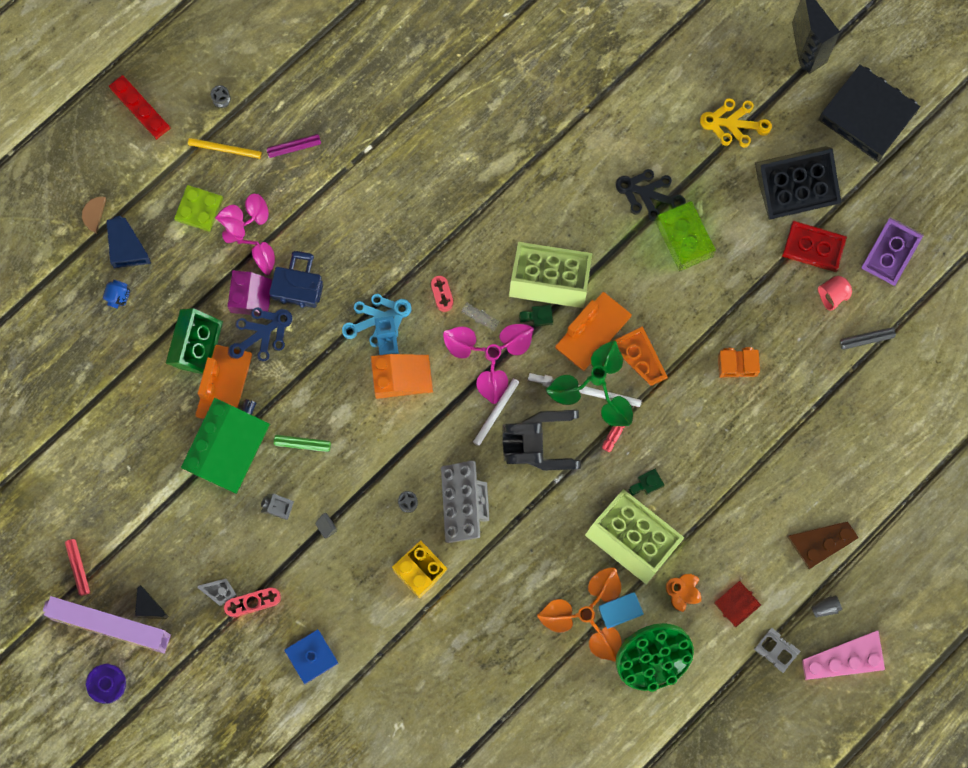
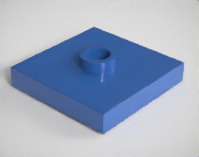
[284,630,339,684]

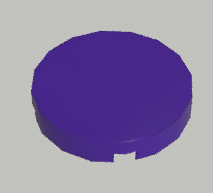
[86,664,126,704]

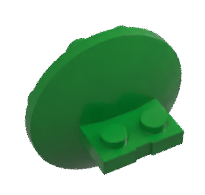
[616,623,694,692]

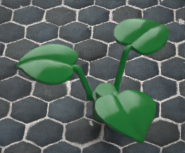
[546,341,633,426]

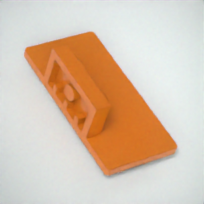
[555,292,632,371]
[195,345,252,419]

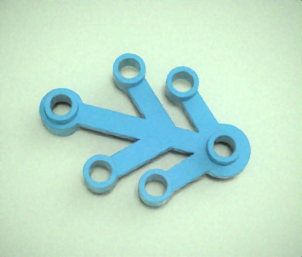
[342,294,412,347]

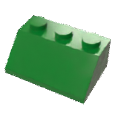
[166,308,223,374]

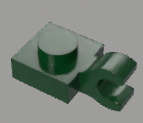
[519,305,553,327]
[628,468,664,496]

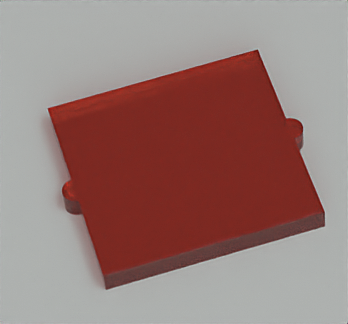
[714,581,761,628]

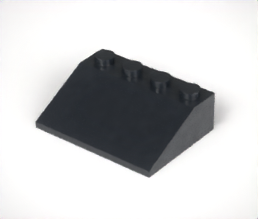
[792,0,840,74]
[755,146,842,220]

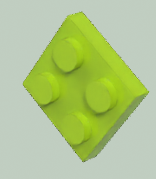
[174,185,223,232]

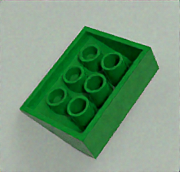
[181,397,270,494]

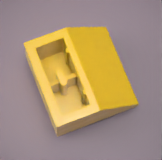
[392,540,448,599]

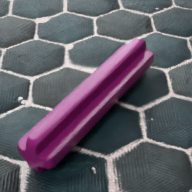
[266,134,321,158]

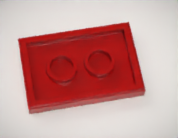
[782,221,847,273]

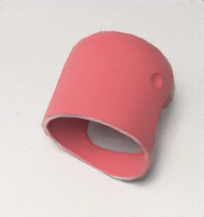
[818,276,852,311]

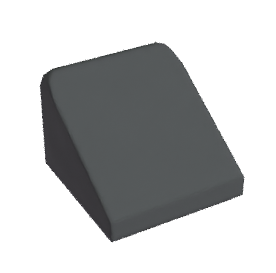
[315,513,337,539]

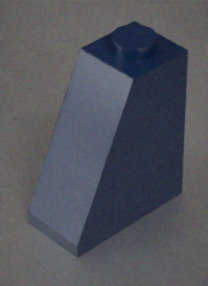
[107,216,151,268]

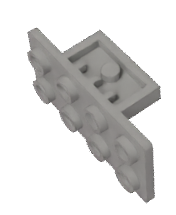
[441,461,490,543]

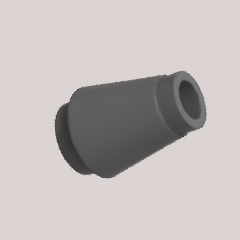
[811,595,842,618]

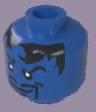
[103,279,130,309]

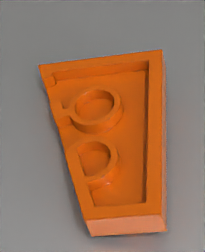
[613,326,668,386]

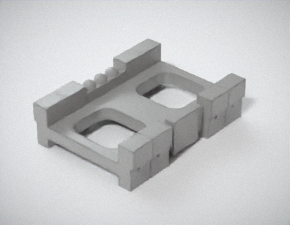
[754,628,801,673]

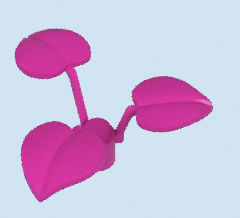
[215,194,275,276]
[443,324,534,404]

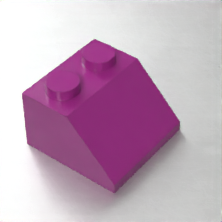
[227,270,272,316]

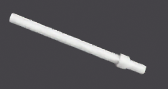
[528,373,641,407]

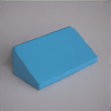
[599,592,644,629]

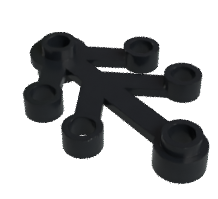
[615,169,686,221]

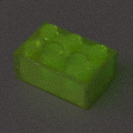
[656,201,716,272]

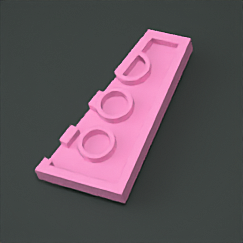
[802,631,885,680]

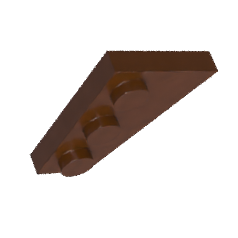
[787,521,859,569]

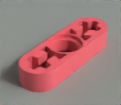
[224,587,281,618]

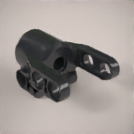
[502,410,581,471]

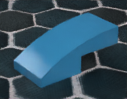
[374,316,399,355]

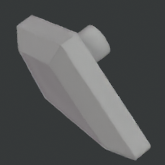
[198,579,237,606]

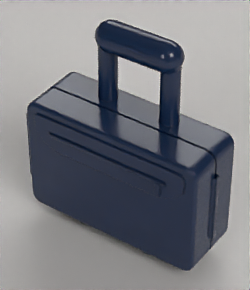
[269,251,323,308]

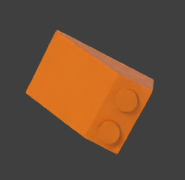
[371,354,433,399]

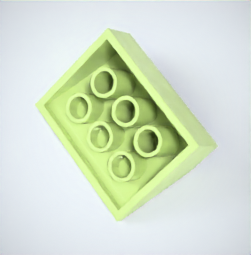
[509,242,592,308]
[585,489,684,585]

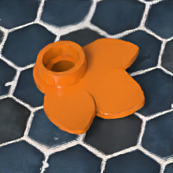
[666,574,702,612]

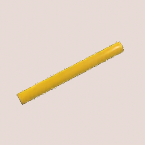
[188,138,262,159]

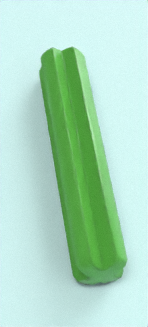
[274,435,331,452]

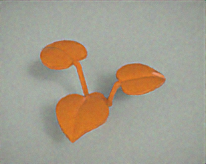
[537,567,622,662]

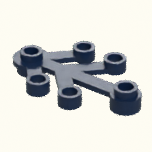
[228,307,292,362]

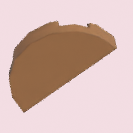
[82,197,106,234]

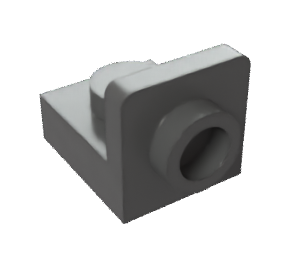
[261,493,294,520]

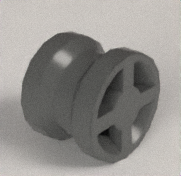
[210,85,231,108]
[398,491,418,513]

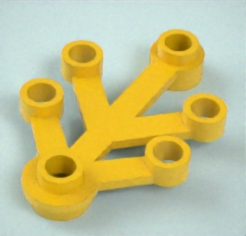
[700,98,772,148]

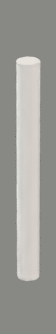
[473,378,519,446]

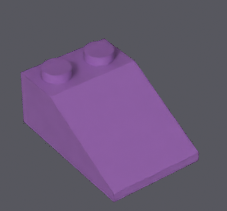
[862,217,924,286]

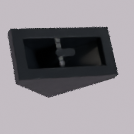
[135,585,169,619]

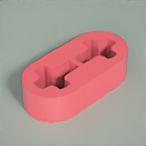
[431,276,453,312]

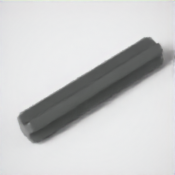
[840,327,896,350]

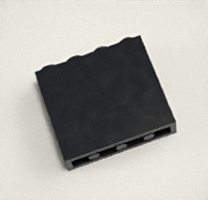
[819,65,921,163]

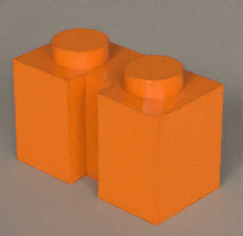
[718,347,760,378]

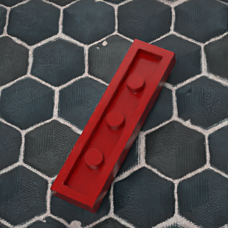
[109,75,171,140]

